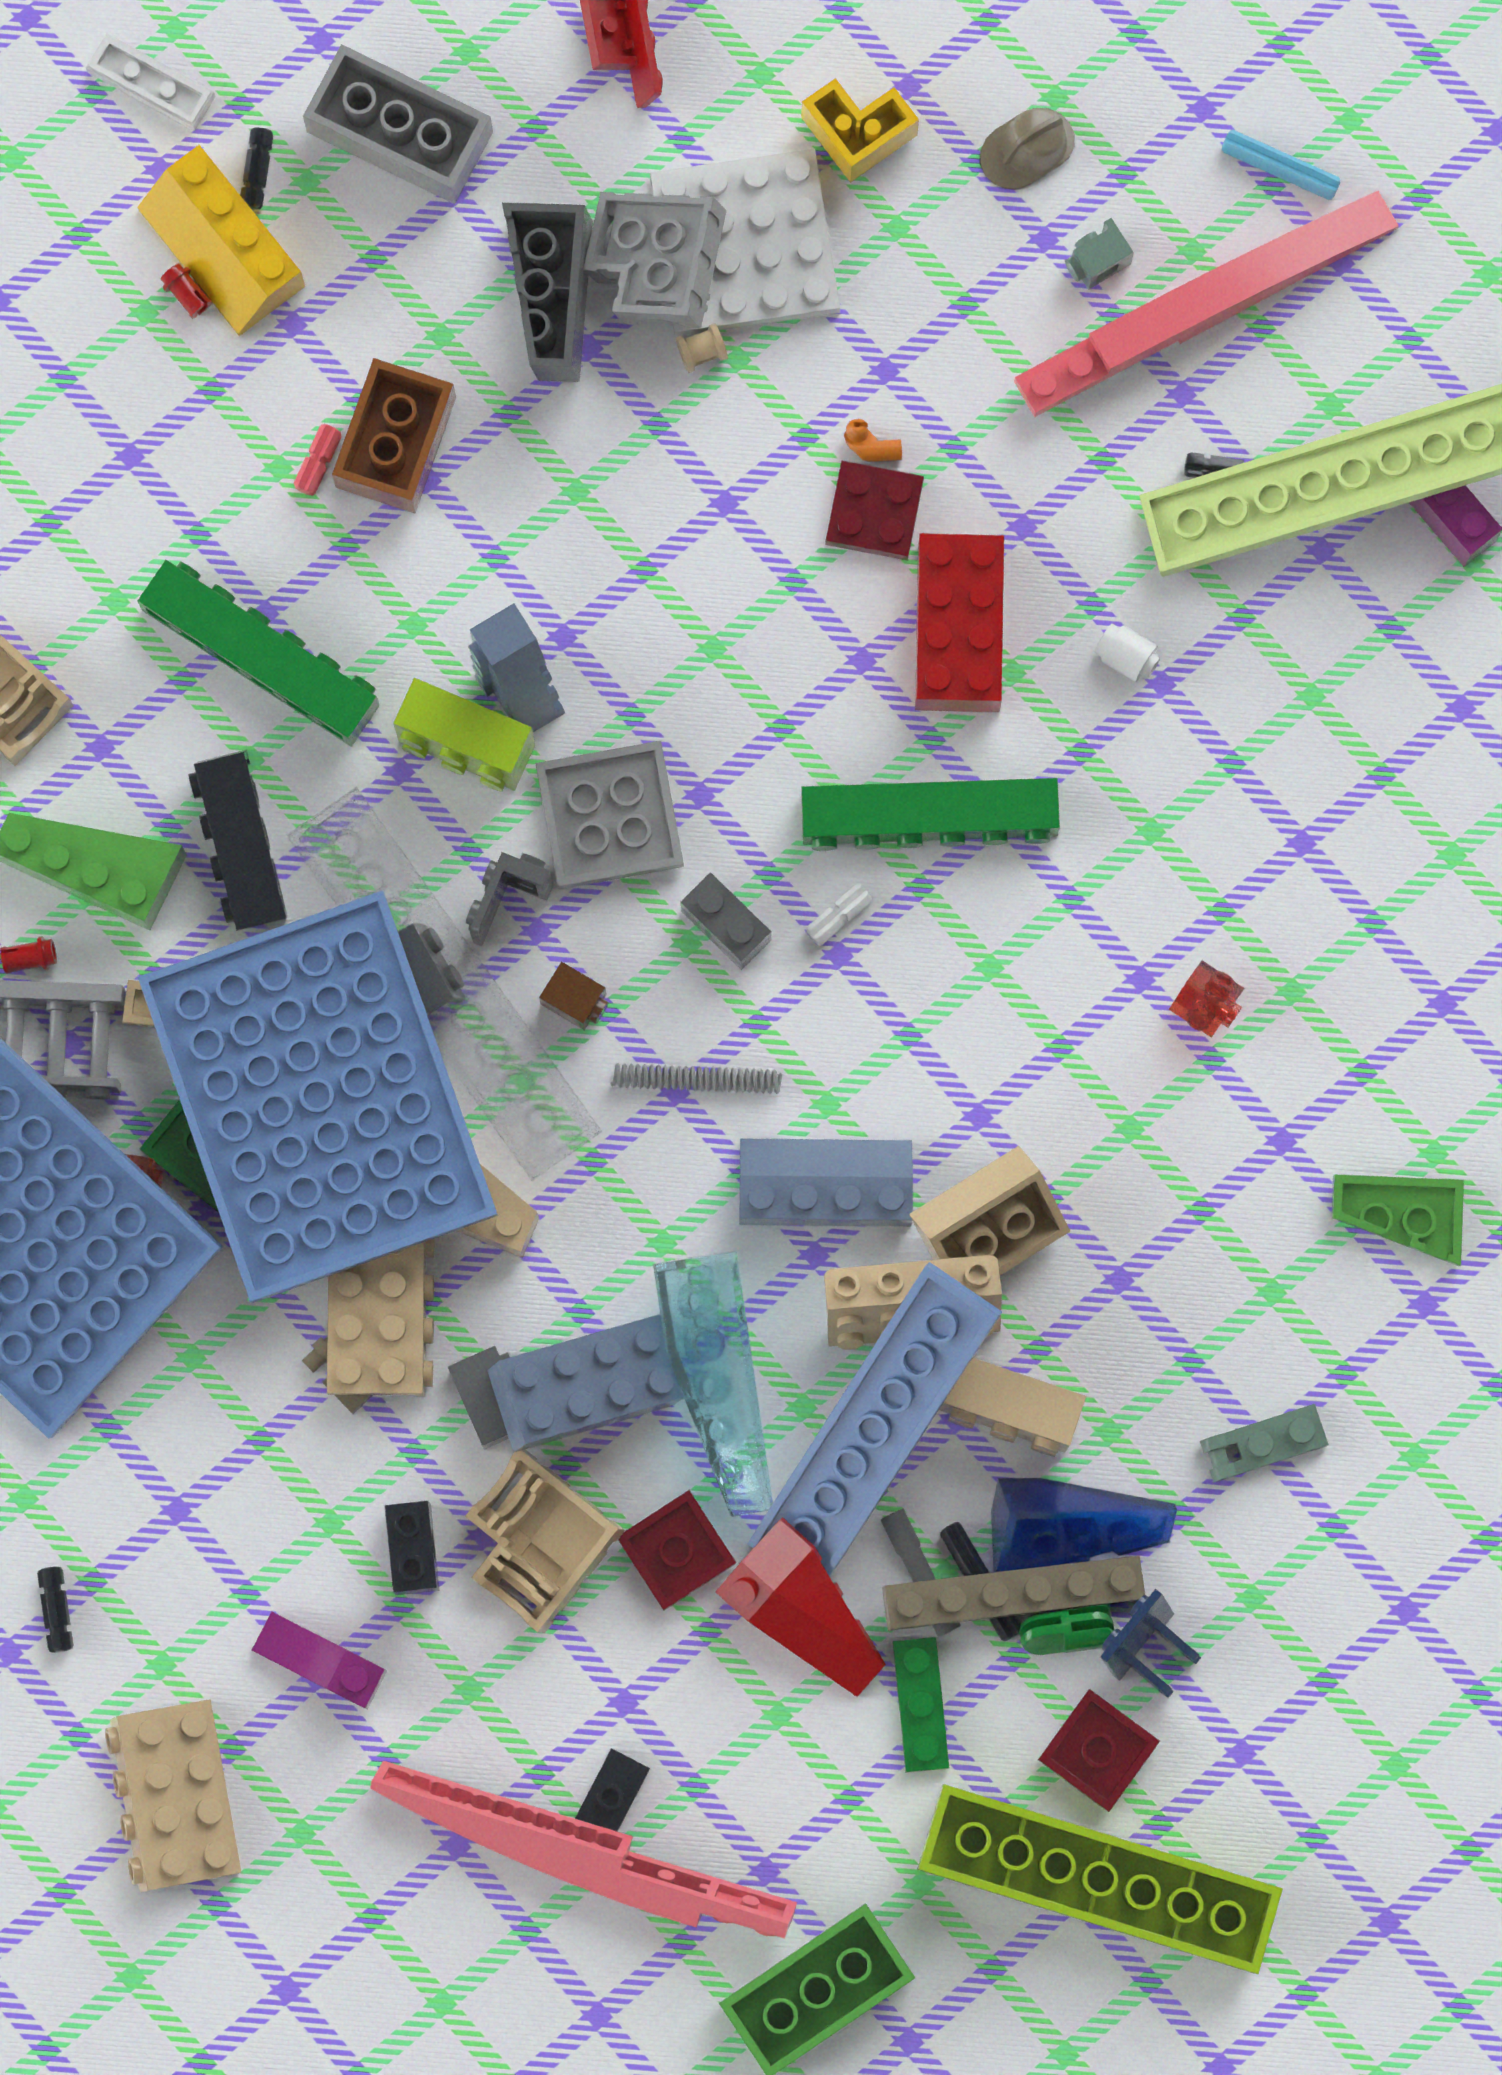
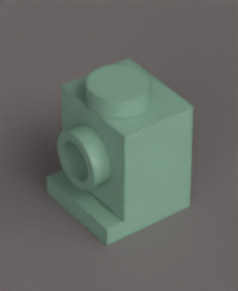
[1065,218,1134,290]

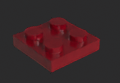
[825,460,924,561]
[618,1490,737,1611]
[1038,1689,1160,1812]

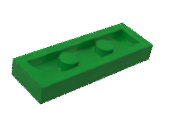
[892,1637,949,1773]

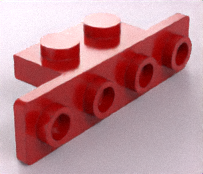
[580,0,663,108]

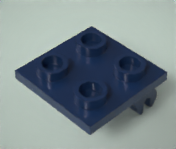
[1100,1589,1201,1698]

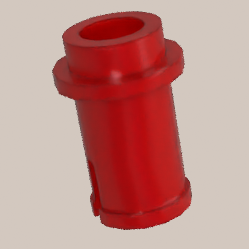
[160,263,212,319]
[0,936,57,974]

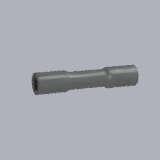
[880,1508,961,1637]

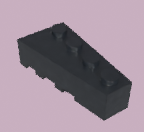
[188,749,288,931]

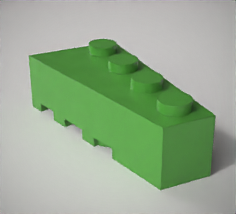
[0,813,187,931]

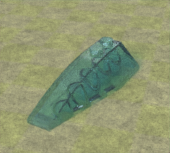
[653,1251,773,1517]

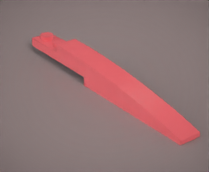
[1014,191,1399,417]
[370,1761,797,1939]

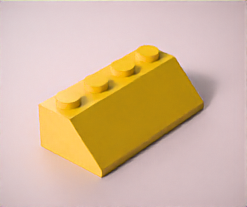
[137,144,306,336]

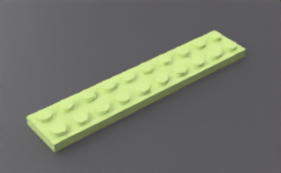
[1139,384,1502,577]

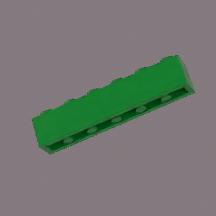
[137,560,380,747]
[801,778,1060,851]

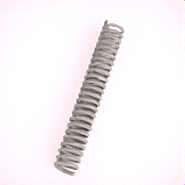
[610,1063,782,1094]

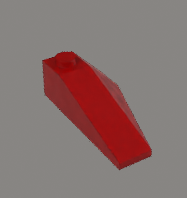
[715,1517,886,1697]

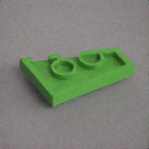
[1331,1174,1464,1266]

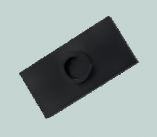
[575,1748,650,1832]

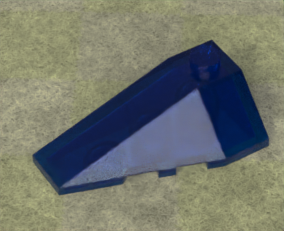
[991,1478,1177,1573]

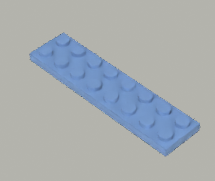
[747,1262,1002,1577]

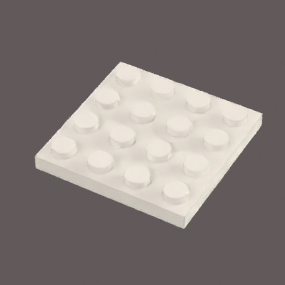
[650,149,840,337]

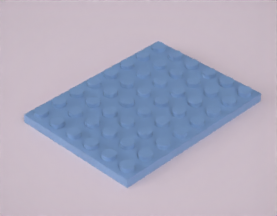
[138,890,498,1303]
[0,1038,224,1439]

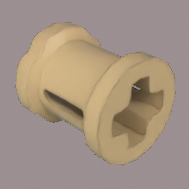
[676,323,728,373]

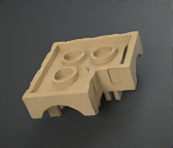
[0,635,74,766]
[465,1449,625,1633]

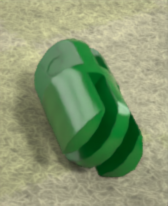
[1019,1604,1114,1655]

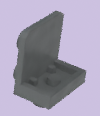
[466,852,553,946]

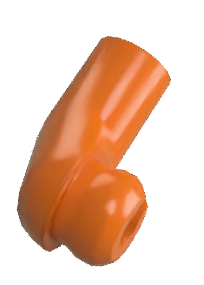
[844,419,902,462]

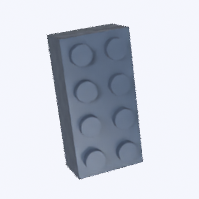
[487,1314,687,1453]

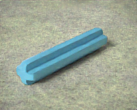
[1222,130,1340,200]

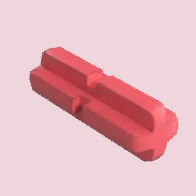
[294,424,341,496]

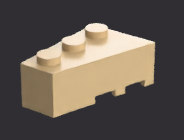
[457,1164,539,1258]

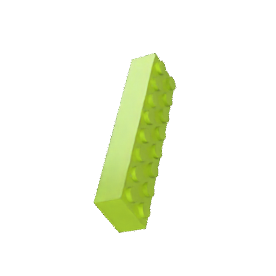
[917,1784,1283,1974]

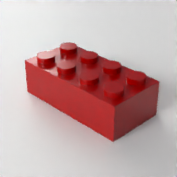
[915,533,1004,712]

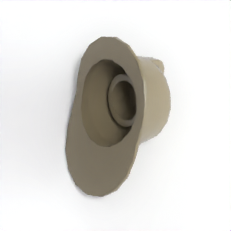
[980,108,1075,189]

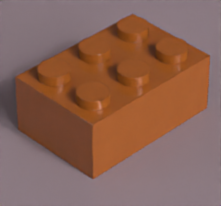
[332,358,456,513]

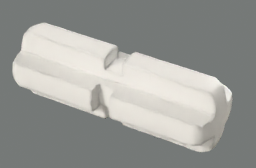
[806,884,872,946]

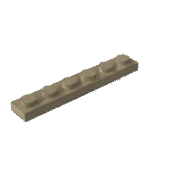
[882,1555,1145,1631]

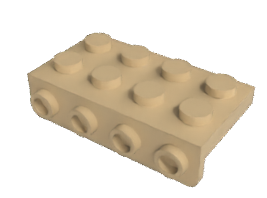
[327,1239,435,1397]
[824,1255,1002,1350]
[105,1699,242,1893]

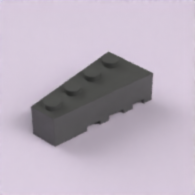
[502,202,593,382]

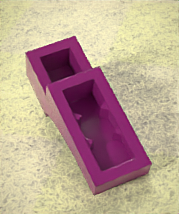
[251,1611,387,1710]

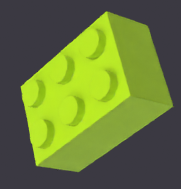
[393,677,535,792]

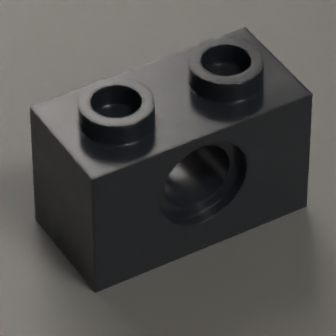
[384,1501,440,1595]

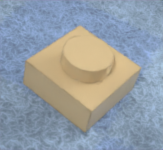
[122,980,155,1028]

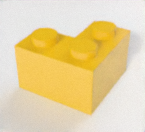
[801,78,919,183]

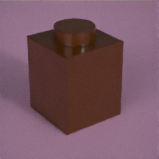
[539,961,609,1031]

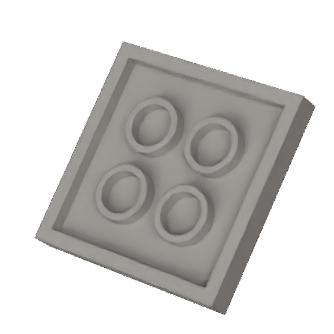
[535,741,684,890]

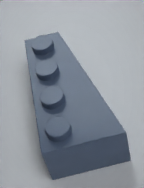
[468,603,565,732]

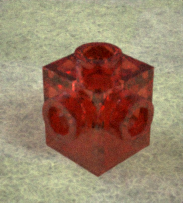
[1169,960,1245,1038]

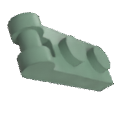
[1200,1404,1329,1483]

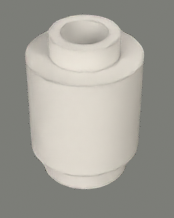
[1094,624,1160,682]

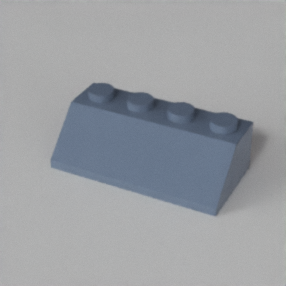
[739,1139,913,1227]

